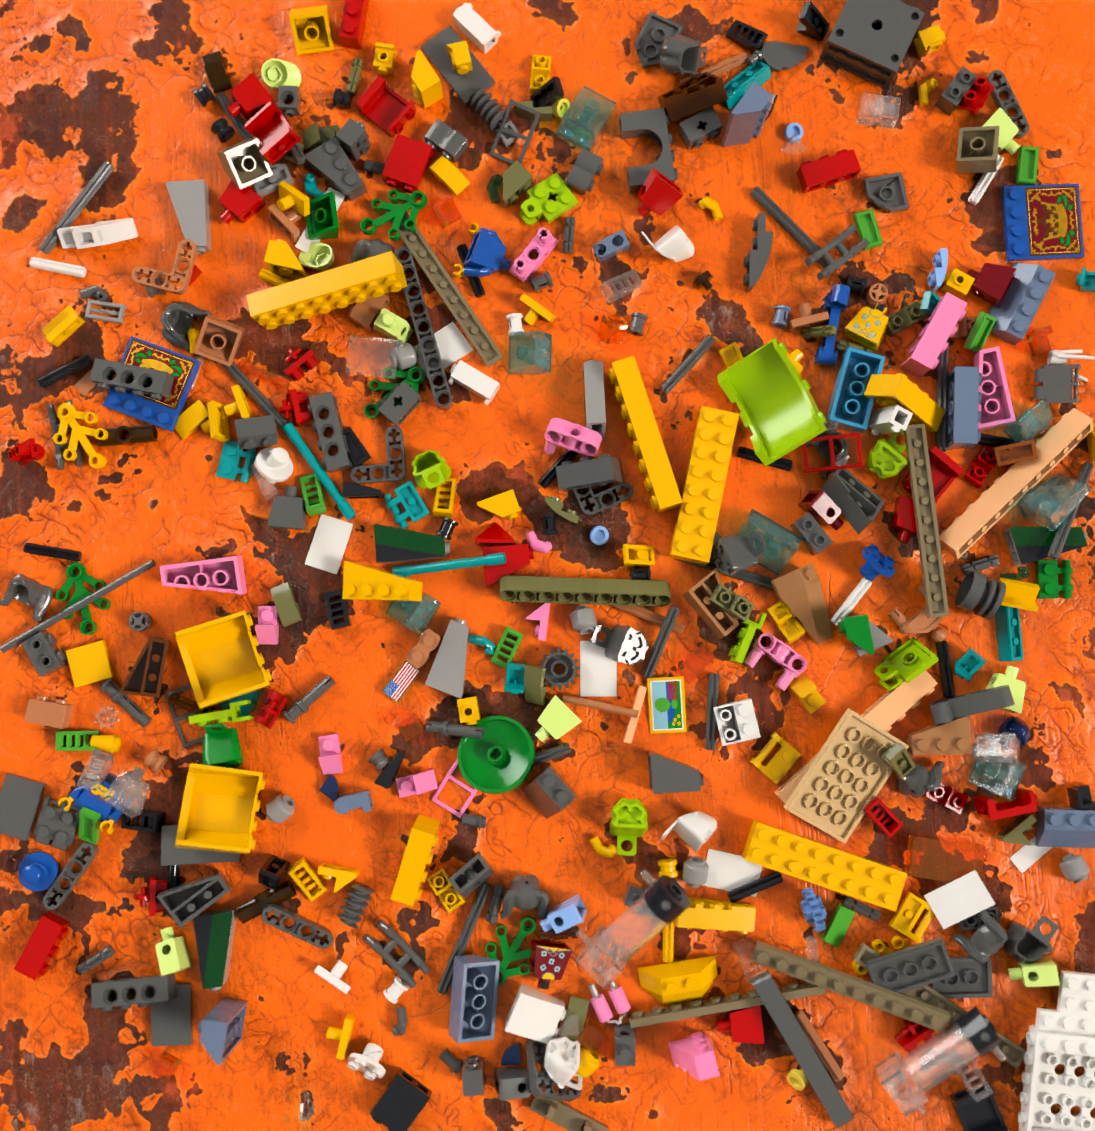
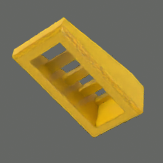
[433,478,457,519]
[288,856,327,902]

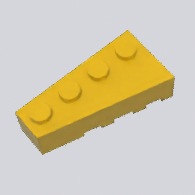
[864,373,945,432]
[342,561,423,602]
[391,814,441,907]
[674,897,756,934]

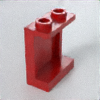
[356,75,416,139]
[244,101,301,164]
[382,134,434,194]
[901,445,965,505]
[973,788,1038,821]

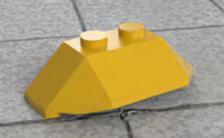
[638,956,718,1005]

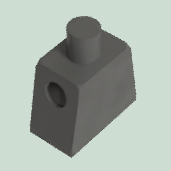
[267,486,307,531]
[614,1023,635,1066]
[495,1067,541,1101]

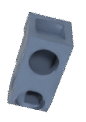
[592,229,631,262]
[334,790,374,814]

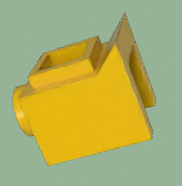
[913,24,946,60]
[446,40,473,74]

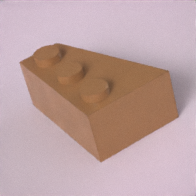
[683,568,740,639]
[906,715,972,755]

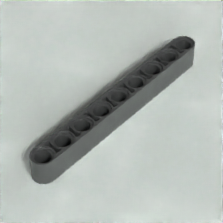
[394,246,453,410]
[751,970,854,1129]

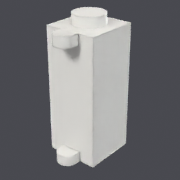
[452,2,502,54]
[448,360,500,406]
[868,405,913,436]

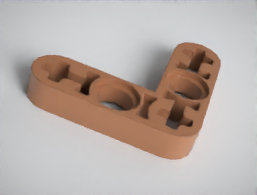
[132,239,198,295]

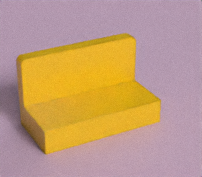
[42,306,85,347]
[999,578,1040,612]

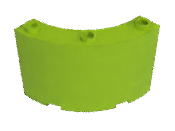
[717,337,827,467]

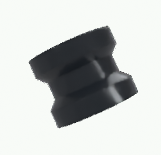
[192,83,216,107]
[333,88,352,110]
[211,118,235,143]

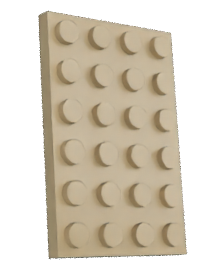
[784,708,909,843]

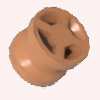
[865,283,888,306]
[143,749,168,773]

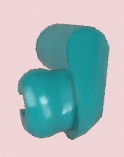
[304,173,325,198]
[469,634,496,655]

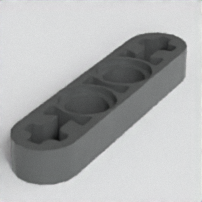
[986,70,1030,139]
[43,842,98,910]
[262,903,333,949]

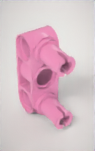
[510,227,558,284]
[544,418,602,460]
[744,633,807,691]

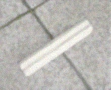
[968,154,1004,205]
[30,257,87,278]
[830,578,872,626]

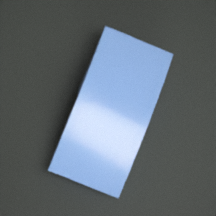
[927,248,948,292]

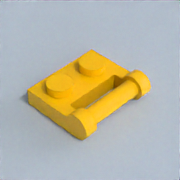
[749,732,801,784]
[889,891,935,944]

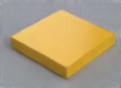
[65,640,114,688]

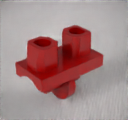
[958,76,994,115]
[284,347,319,381]
[278,389,311,427]
[8,438,45,466]
[253,689,289,729]
[134,877,167,916]
[894,1019,935,1054]

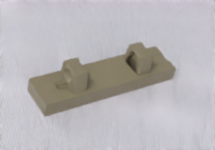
[529,1096,608,1131]

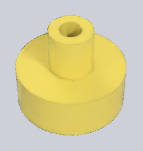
[551,98,570,118]
[787,1068,808,1091]

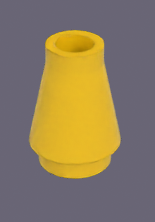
[90,734,122,754]

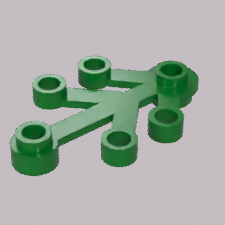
[360,189,428,241]
[364,366,425,420]
[56,562,111,635]
[485,916,536,986]

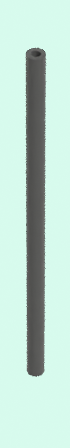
[0,559,156,653]

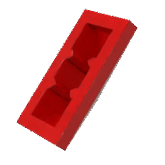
[475,522,514,545]

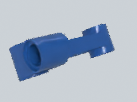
[815,284,850,367]

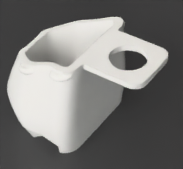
[641,225,694,262]
[660,811,717,852]
[544,1037,583,1091]

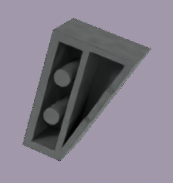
[305,137,367,202]
[556,454,624,491]
[821,469,885,534]
[157,871,232,928]

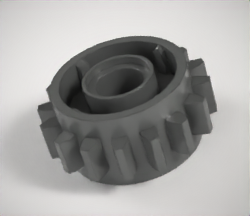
[539,648,580,690]

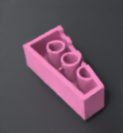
[900,292,967,378]
[974,346,1016,431]
[159,555,247,594]

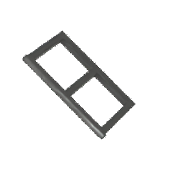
[489,99,541,164]
[165,684,215,749]

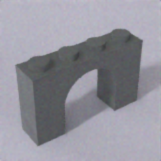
[619,108,678,193]

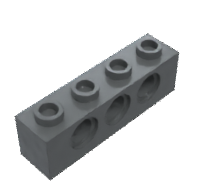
[89,358,174,401]
[308,392,353,473]
[91,973,176,1011]

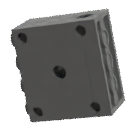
[819,0,925,89]

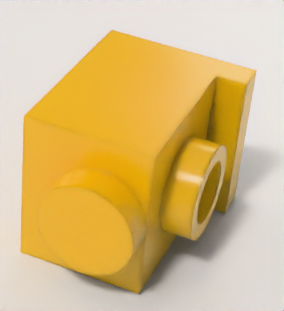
[373,42,396,76]

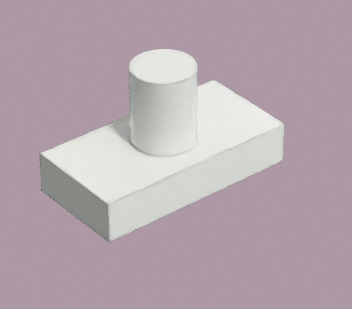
[314,960,351,994]

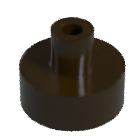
[693,270,713,291]

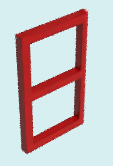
[802,432,864,473]

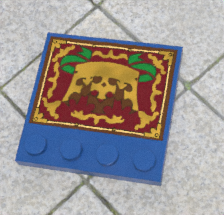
[1001,183,1084,262]
[103,336,201,432]

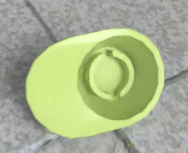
[261,58,301,90]
[298,242,335,271]

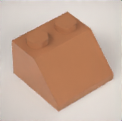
[193,314,245,367]

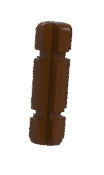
[168,693,206,714]
[541,926,579,941]

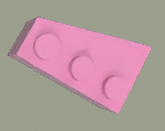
[668,1032,720,1081]

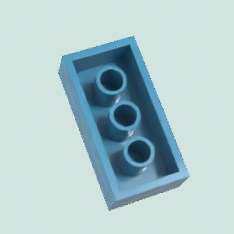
[824,347,885,434]

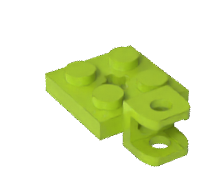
[519,172,578,226]
[728,613,767,664]
[874,637,939,691]
[188,700,254,727]

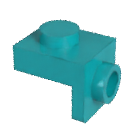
[1076,268,1095,292]
[921,291,941,316]
[954,648,986,682]
[504,662,527,694]

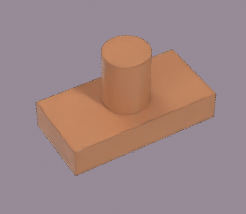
[268,204,301,243]
[788,303,830,332]

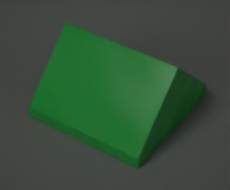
[306,191,339,240]

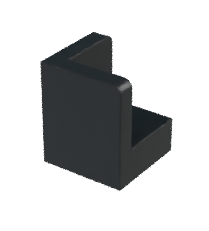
[1067,784,1095,810]

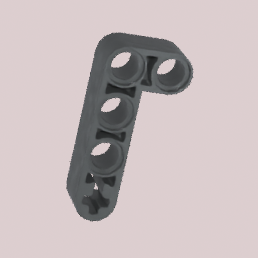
[929,685,1014,725]

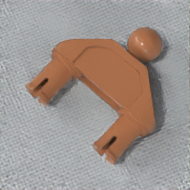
[887,583,946,642]

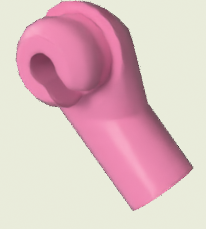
[526,531,552,553]

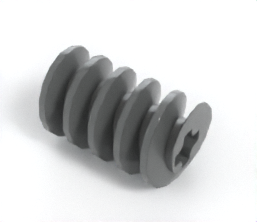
[468,87,506,131]
[336,883,375,928]

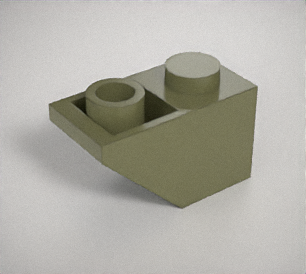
[503,160,533,208]

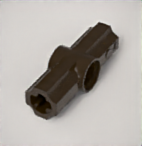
[96,425,158,447]
[236,880,297,924]

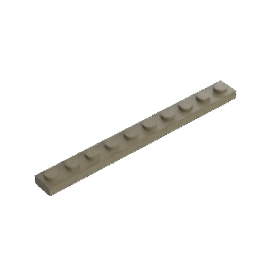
[385,203,504,368]
[904,423,949,618]
[751,940,950,1033]
[852,942,1027,1068]
[628,982,826,1028]

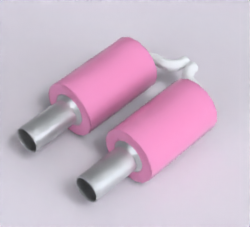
[588,974,631,1025]

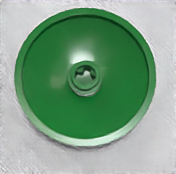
[457,716,535,794]

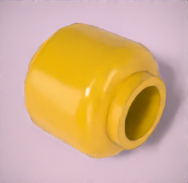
[575,1046,600,1077]

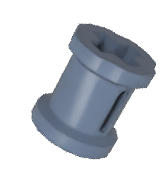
[771,305,791,329]

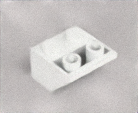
[713,698,761,746]

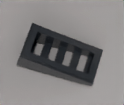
[725,20,768,53]
[343,482,384,499]
[324,588,352,630]
[374,750,406,789]
[122,808,166,833]

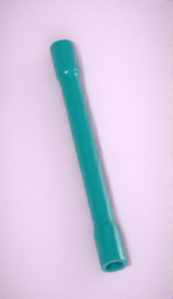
[282,422,357,521]
[392,552,506,577]

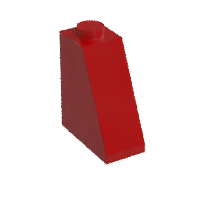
[482,544,534,587]

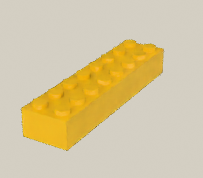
[246,251,407,330]
[608,356,682,514]
[669,406,739,565]
[742,819,907,912]

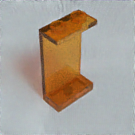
[905,834,987,882]

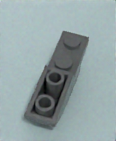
[743,213,773,292]

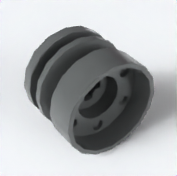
[955,570,1006,620]

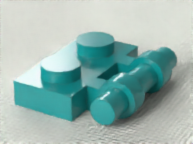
[216,440,257,484]
[383,480,430,529]

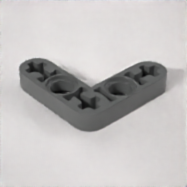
[350,426,406,485]
[573,483,633,516]
[526,1039,581,1101]

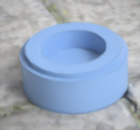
[784,123,804,143]
[590,526,609,545]

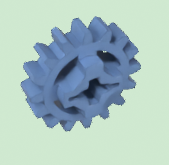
[800,887,827,932]

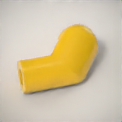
[918,78,938,106]
[698,197,723,221]
[187,328,200,353]
[589,835,617,859]

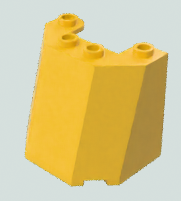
[175,610,272,710]
[174,763,265,854]

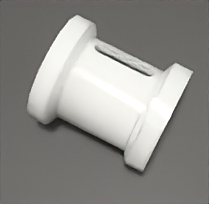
[506,313,525,336]
[383,976,409,1004]

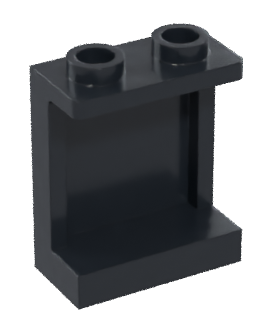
[370,1068,432,1131]
[949,1081,1010,1131]

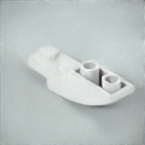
[57,218,138,249]

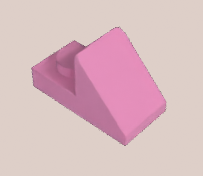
[525,603,550,641]
[255,606,279,645]
[318,734,343,775]
[396,769,438,798]

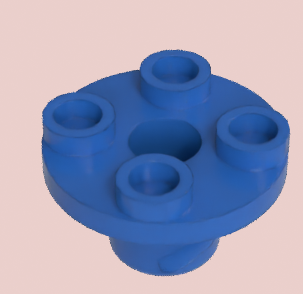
[859,544,895,581]
[18,851,60,891]

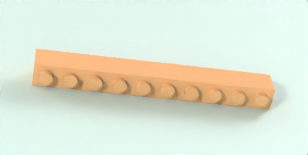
[939,408,1093,560]
[774,670,938,805]

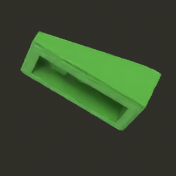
[299,473,327,516]
[491,626,524,669]
[55,731,100,751]

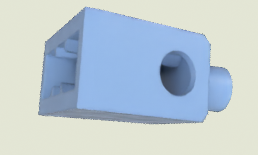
[540,894,587,934]

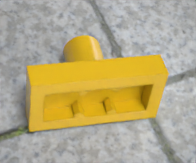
[277,181,310,217]
[520,293,557,326]
[224,384,253,419]
[201,400,230,442]
[326,1013,356,1060]

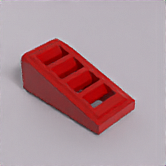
[863,797,904,838]

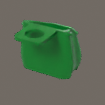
[203,723,244,768]

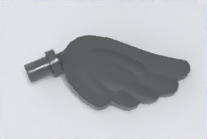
[747,41,809,72]

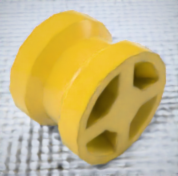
[658,859,678,878]

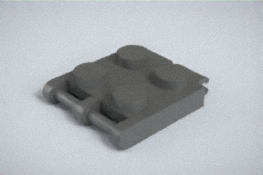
[1034,364,1081,403]
[33,796,80,851]

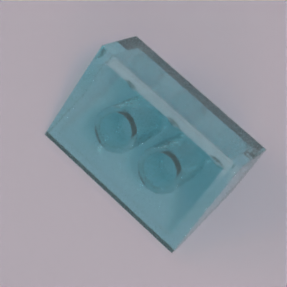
[735,509,802,576]

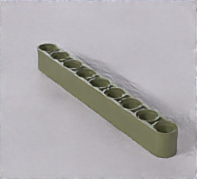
[499,576,671,607]

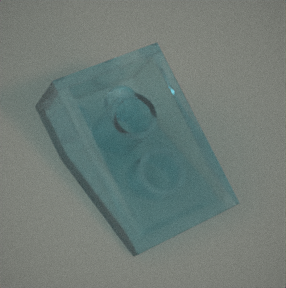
[556,86,617,151]
[1017,473,1092,531]

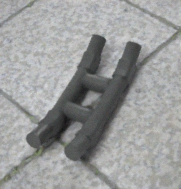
[805,224,869,280]
[46,400,84,470]
[363,919,431,989]

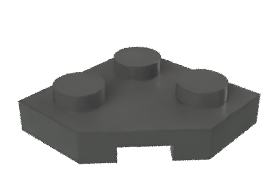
[863,172,909,214]

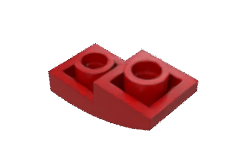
[963,444,996,488]
[923,783,968,814]

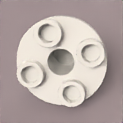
[254,447,293,484]
[347,1043,386,1081]

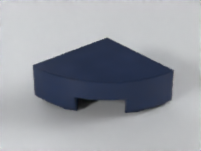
[319,774,339,802]
[501,1042,521,1065]

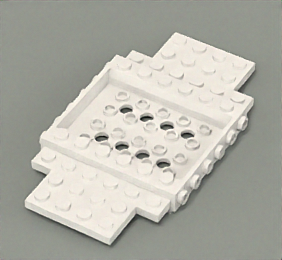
[1018,970,1095,1131]

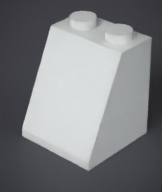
[505,983,567,1044]

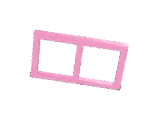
[431,759,478,818]

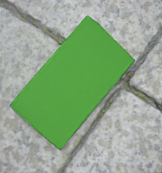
[820,903,856,947]

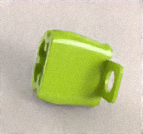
[867,431,908,479]
[411,450,451,489]
[610,798,648,856]

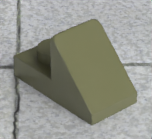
[302,122,340,152]
[881,742,916,779]
[995,813,1037,846]

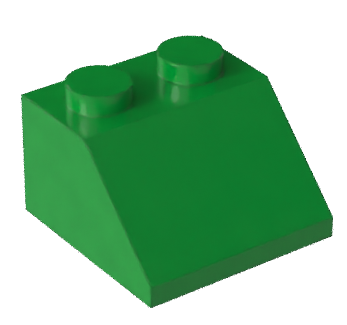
[838,614,875,654]

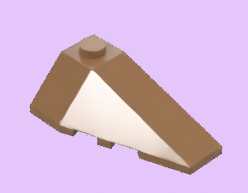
[771,563,833,645]

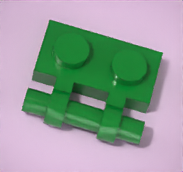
[1035,560,1074,599]

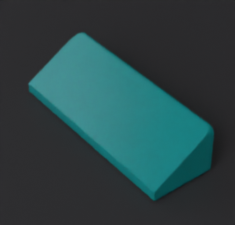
[722,61,772,110]
[995,605,1024,661]

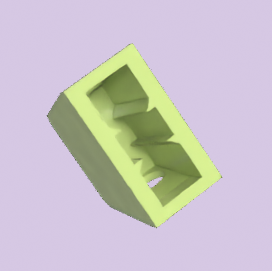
[982,108,1020,155]
[373,308,414,345]
[985,665,1026,714]
[535,695,582,742]
[155,926,193,976]
[1008,955,1060,987]

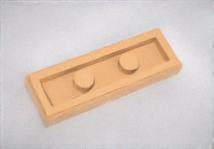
[623,685,647,744]

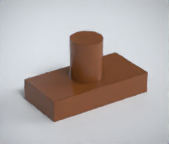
[994,439,1038,467]

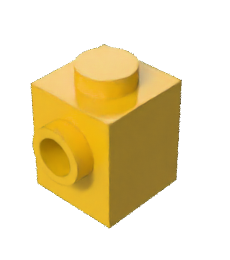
[940,268,975,299]
[457,696,481,725]

